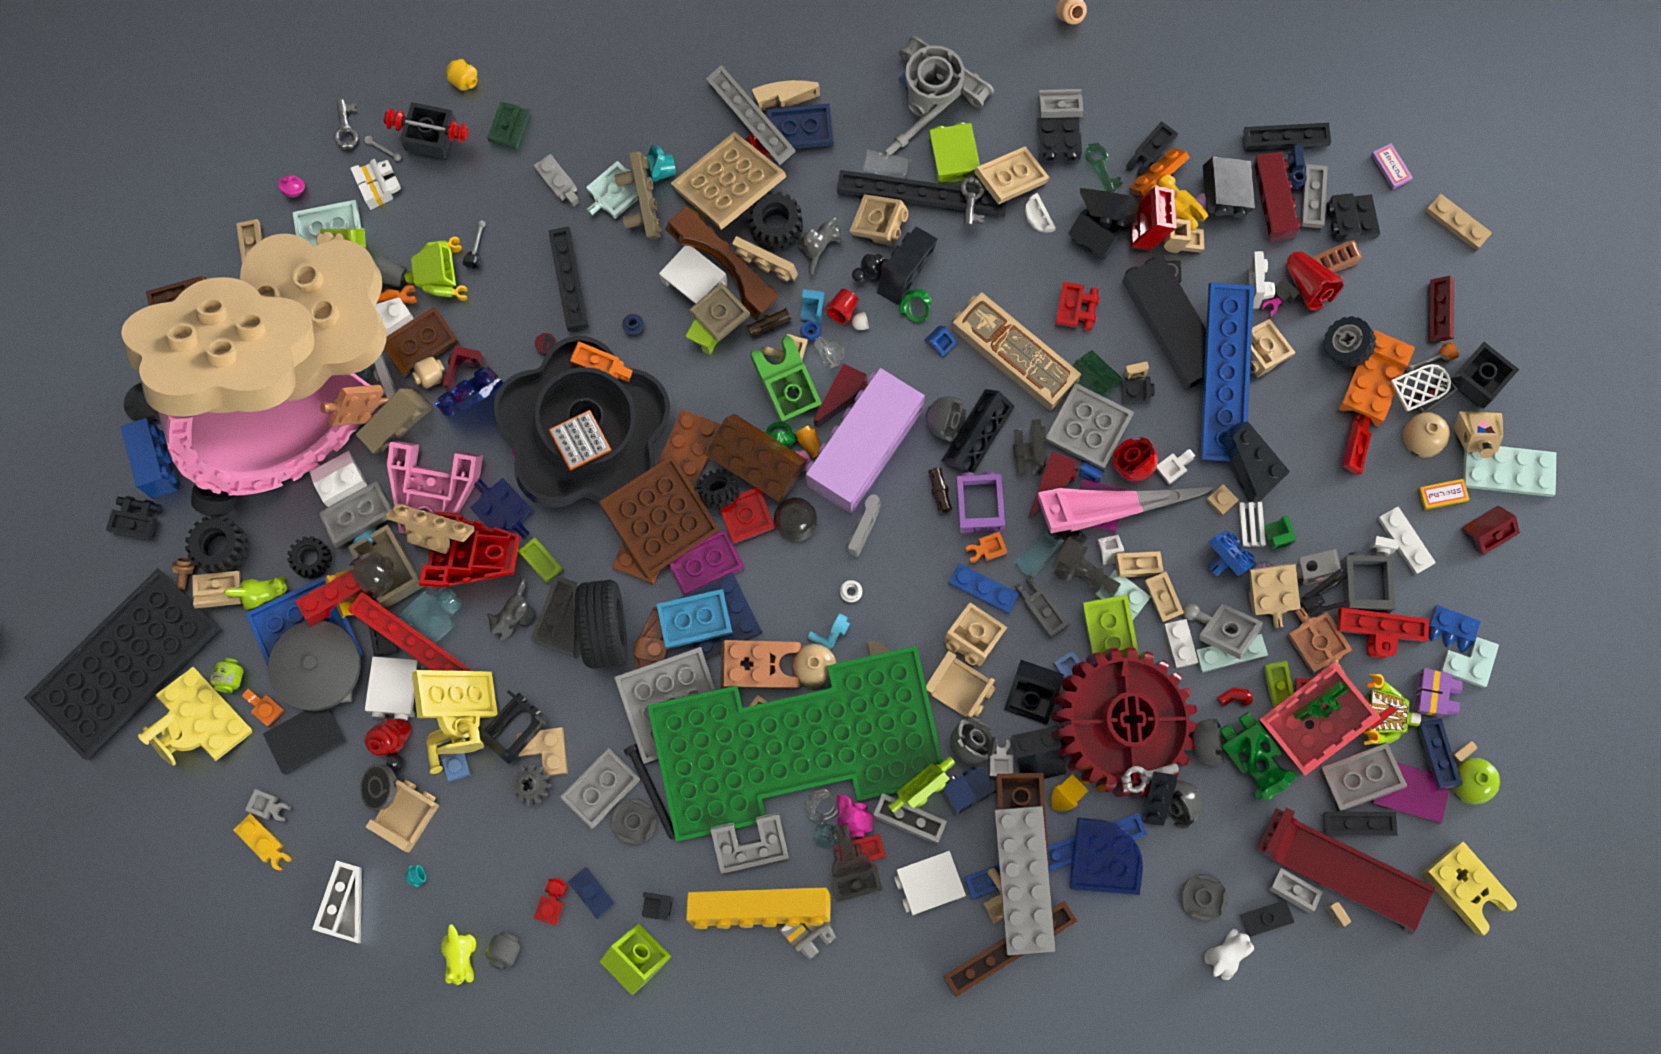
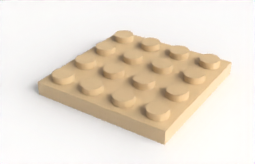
[670,132,786,230]

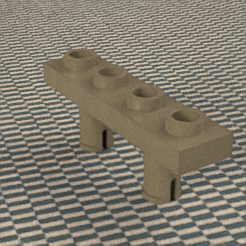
[614,151,662,239]

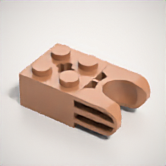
[720,640,801,689]

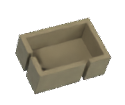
[348,524,425,609]

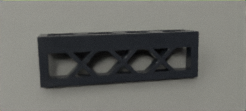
[941,389,1014,474]

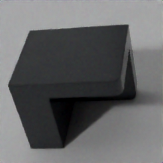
[642,892,673,921]

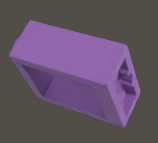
[956,471,1005,534]

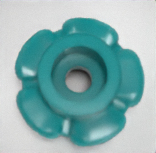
[405,865,426,887]

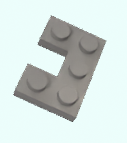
[711,812,789,874]

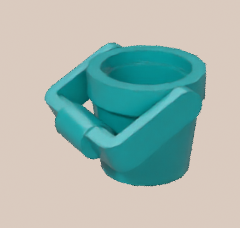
[646,145,676,183]

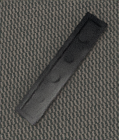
[548,226,589,331]

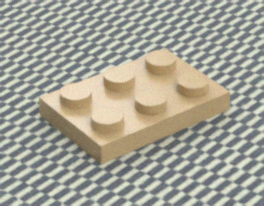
[974,146,1050,204]
[732,236,798,282]

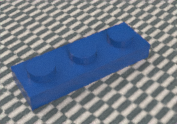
[949,563,1019,615]

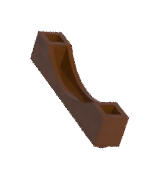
[665,206,779,320]

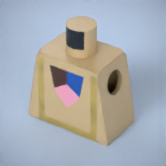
[1454,411,1503,458]

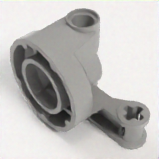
[899,36,994,117]

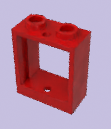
[1130,186,1176,251]

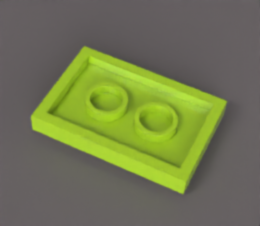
[1082,595,1139,655]

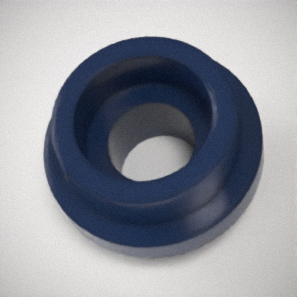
[622,314,644,335]

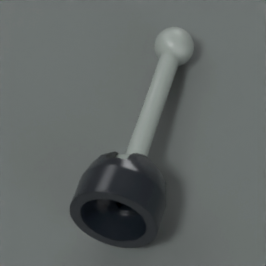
[462,220,486,269]

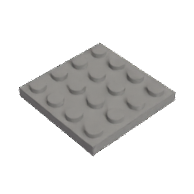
[615,647,716,764]

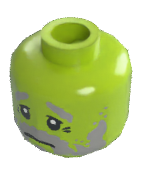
[210,658,243,693]

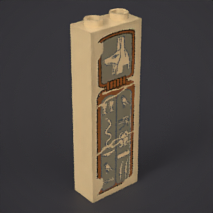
[952,292,1081,412]

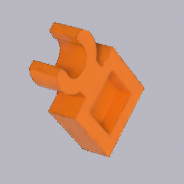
[965,531,1008,563]

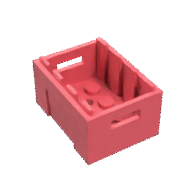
[1260,662,1381,775]

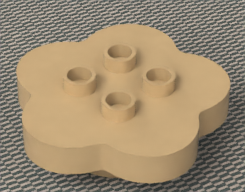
[240,234,387,401]
[121,277,315,417]

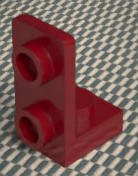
[442,346,484,393]

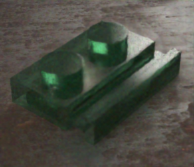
[487,101,530,149]
[1072,350,1123,395]

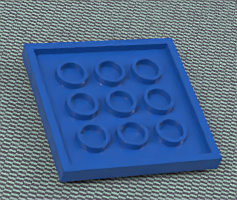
[245,575,364,667]

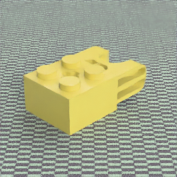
[1421,842,1517,936]

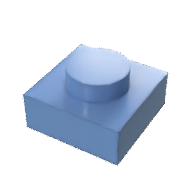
[442,753,472,782]

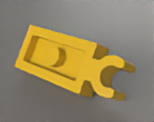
[233,813,291,871]

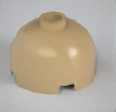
[1402,412,1450,458]
[792,644,837,690]

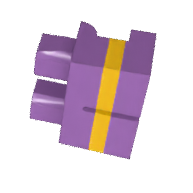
[1413,668,1463,718]

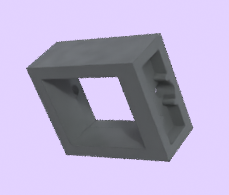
[1342,552,1395,614]

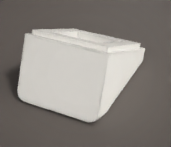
[1097,535,1124,565]

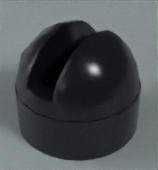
[386,753,403,771]

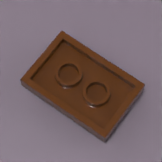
[384,306,459,377]

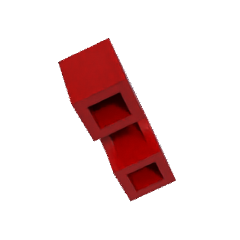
[295,567,372,626]

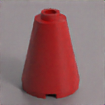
[1286,251,1344,311]

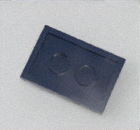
[767,103,834,149]

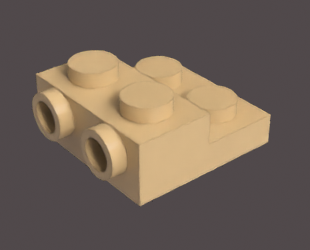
[850,194,908,246]
[1250,319,1295,378]
[943,603,1007,667]

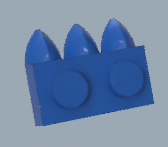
[1428,605,1481,653]

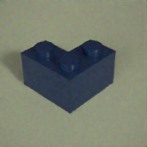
[941,766,995,816]

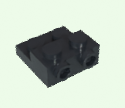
[1036,117,1082,162]
[1326,193,1380,242]

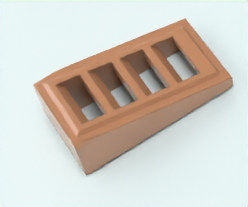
[1312,240,1362,272]

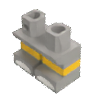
[780,922,836,960]

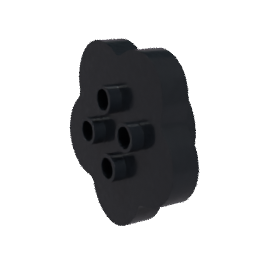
[493,336,670,508]

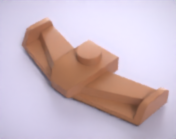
[632,606,668,670]

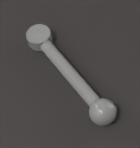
[364,136,401,161]

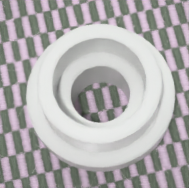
[840,580,862,603]

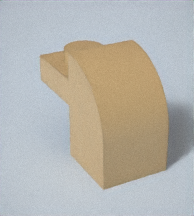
[1164,219,1204,254]

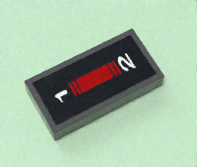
[1412,374,1458,413]

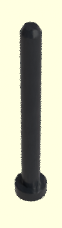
[623,743,675,839]

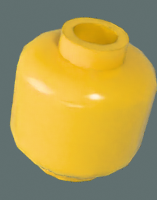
[446,59,478,91]

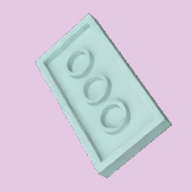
[1463,446,1556,497]

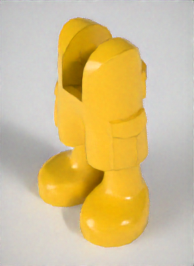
[1149,175,1208,230]

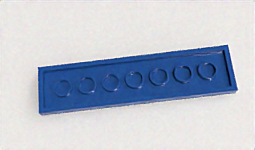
[1200,283,1254,462]

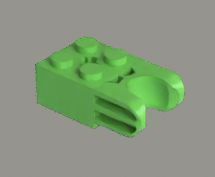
[750,335,822,422]

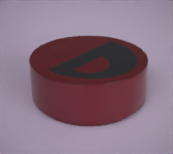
[535,333,557,356]

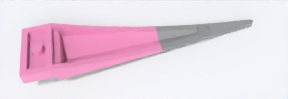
[1037,487,1213,533]

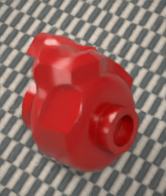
[364,719,411,756]

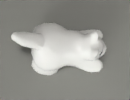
[1204,928,1254,980]

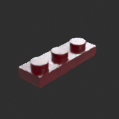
[1430,275,1455,343]

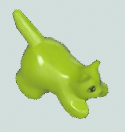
[224,576,287,612]

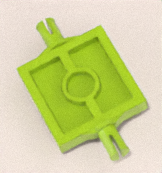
[888,756,956,813]

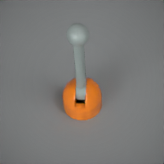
[1405,342,1459,373]

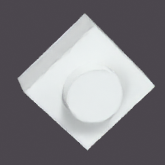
[1370,536,1399,556]

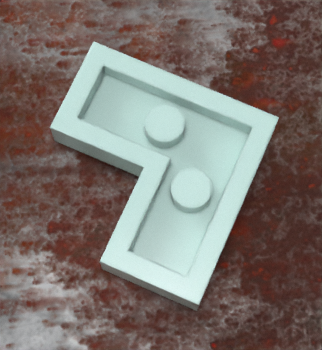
[1440,637,1499,688]

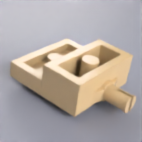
[1248,563,1301,628]

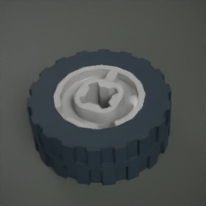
[1324,316,1376,368]

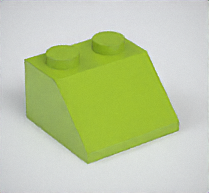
[600,924,672,995]

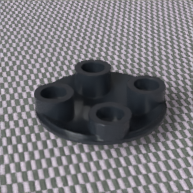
[124,383,158,423]

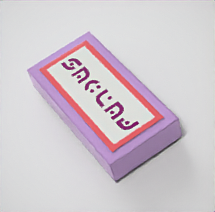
[1371,143,1413,190]

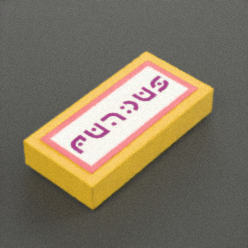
[1418,479,1470,510]

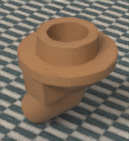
[172,558,195,590]

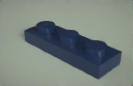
[1417,719,1462,790]

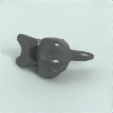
[798,217,843,276]
[487,578,536,641]

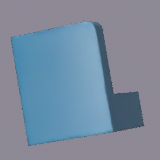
[800,289,825,324]

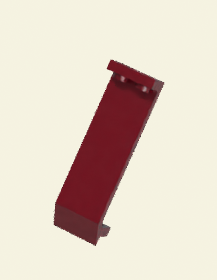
[1256,808,1435,935]

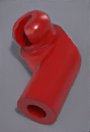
[1217,687,1253,707]

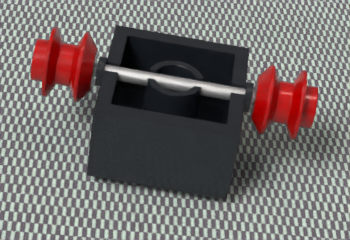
[383,102,469,159]

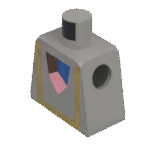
[1296,549,1341,585]

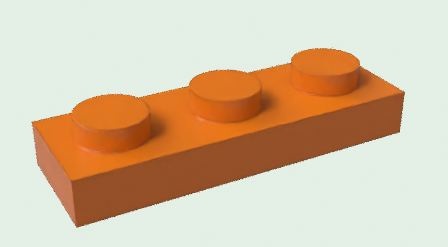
[1128,148,1190,197]

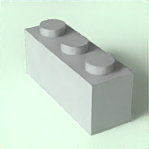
[873,794,947,845]

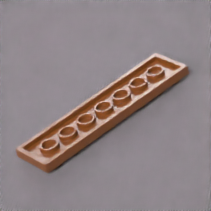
[612,409,721,585]

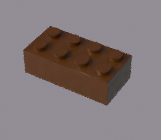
[706,414,807,502]
[995,773,1049,872]

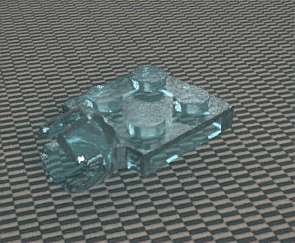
[397,587,462,644]

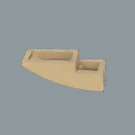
[752,80,820,112]

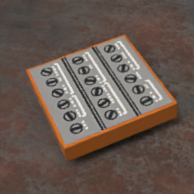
[549,410,611,471]

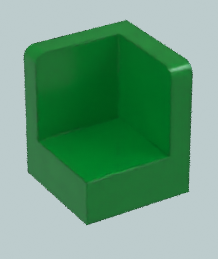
[1264,515,1297,551]

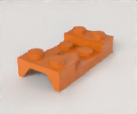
[1338,330,1415,427]

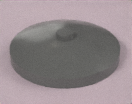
[268,621,361,711]

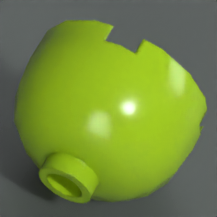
[1451,758,1500,805]

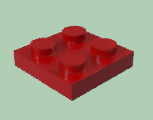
[719,488,775,544]

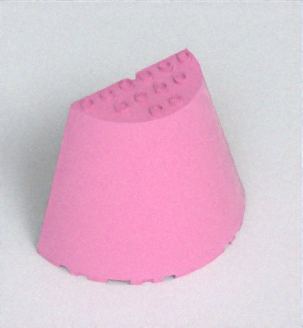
[158,373,370,495]

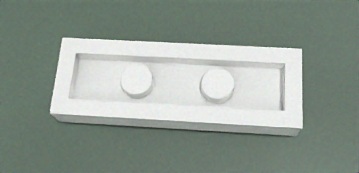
[1377,507,1436,576]

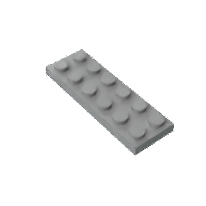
[994,806,1055,955]

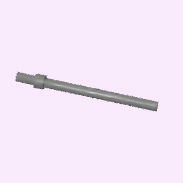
[883,72,979,157]

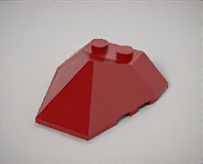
[419,511,520,587]

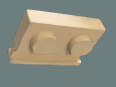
[193,571,241,608]

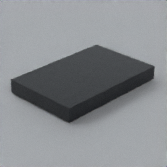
[263,708,346,774]

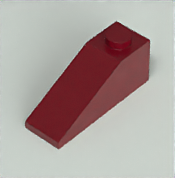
[814,363,868,428]
[1028,452,1079,519]

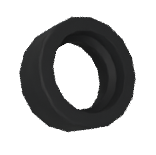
[191,484,236,516]

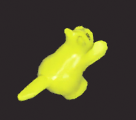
[441,924,476,985]

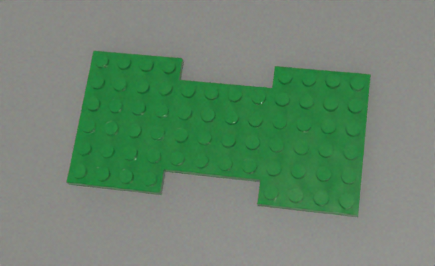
[647,646,946,842]

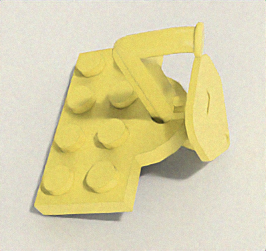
[138,667,252,766]
[412,670,498,774]

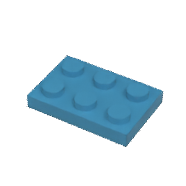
[656,589,733,649]

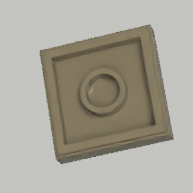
[689,282,750,342]

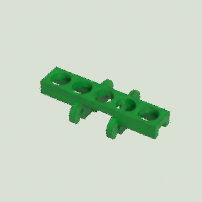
[1293,682,1349,721]

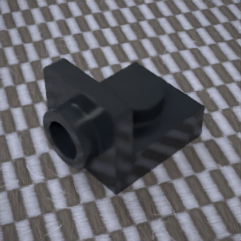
[1121,377,1155,404]

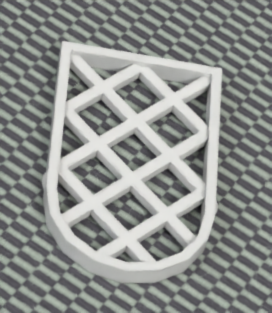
[1390,364,1451,412]

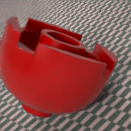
[1112,437,1158,482]

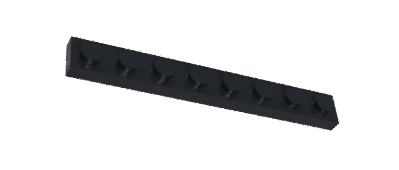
[837,170,1007,216]

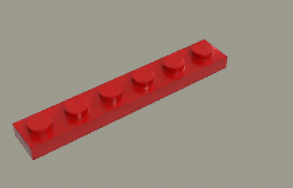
[348,592,472,671]

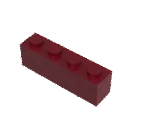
[1253,152,1300,242]

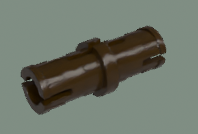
[747,308,791,338]
[928,467,952,514]

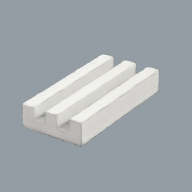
[1238,502,1266,548]

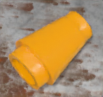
[795,425,821,459]

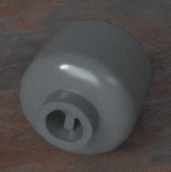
[485,932,520,970]

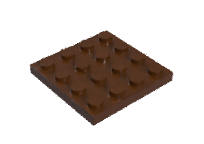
[597,455,720,578]

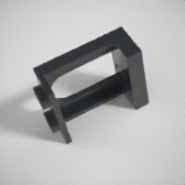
[478,690,547,764]

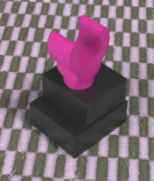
[1261,278,1300,317]

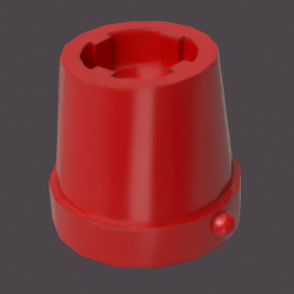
[824,289,859,324]

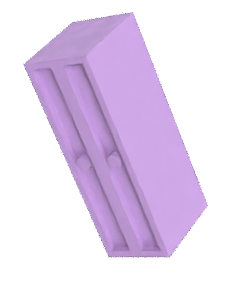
[805,368,925,514]

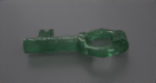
[1085,143,1123,192]

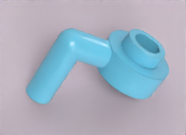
[807,613,850,650]

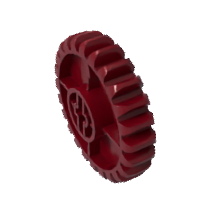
[1051,647,1198,797]

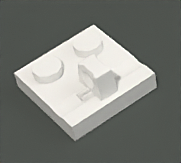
[1248,251,1275,309]

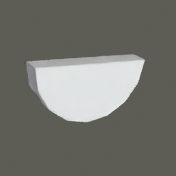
[1025,193,1056,233]

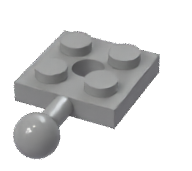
[1182,603,1263,659]

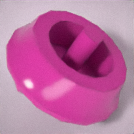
[278,175,305,197]

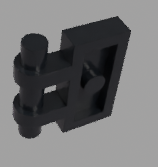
[106,496,162,540]

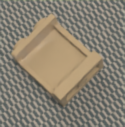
[926,651,996,719]
[366,779,439,853]

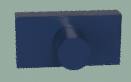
[568,867,616,919]

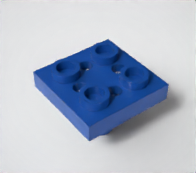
[1208,530,1257,577]

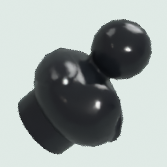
[852,254,885,283]

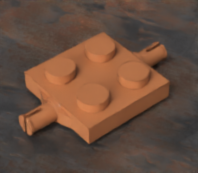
[320,385,389,427]
[1288,607,1352,674]

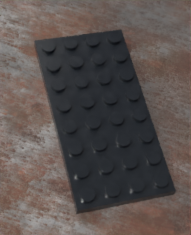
[24,568,221,760]

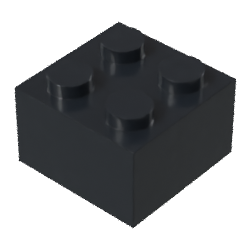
[1450,342,1520,409]

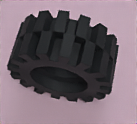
[697,469,740,510]
[287,536,332,579]

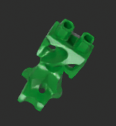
[1220,712,1297,801]

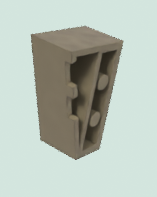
[356,388,434,453]

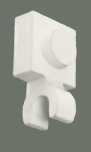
[1156,449,1195,485]

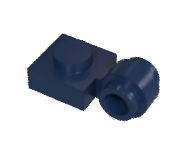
[1287,146,1307,189]

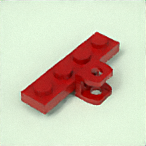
[1337,608,1429,659]

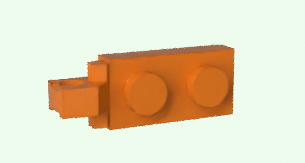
[569,342,633,382]

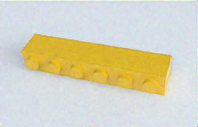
[686,888,831,929]

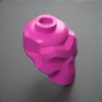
[836,794,873,838]

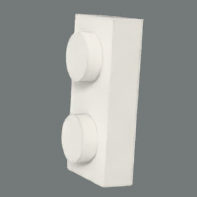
[1163,619,1198,669]

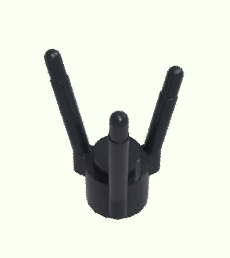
[1301,569,1351,615]

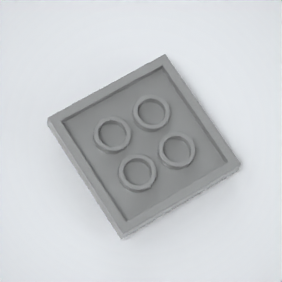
[1045,383,1134,470]

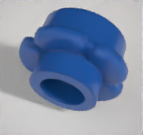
[800,321,821,342]

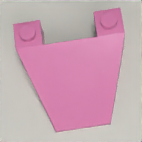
[387,441,483,534]

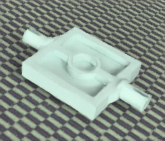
[586,161,639,219]

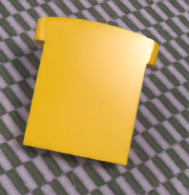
[1051,774,1089,811]

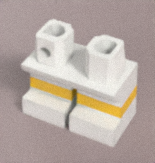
[350,159,401,210]

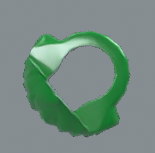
[899,289,932,322]
[765,422,797,448]

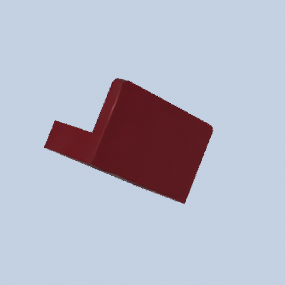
[1463,506,1520,555]

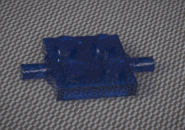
[470,477,533,539]

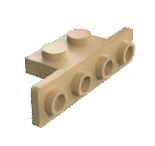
[386,504,474,554]

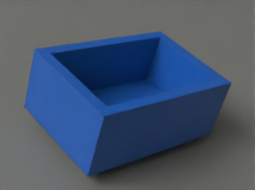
[120,418,178,499]

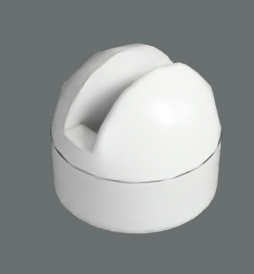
[852,312,869,330]

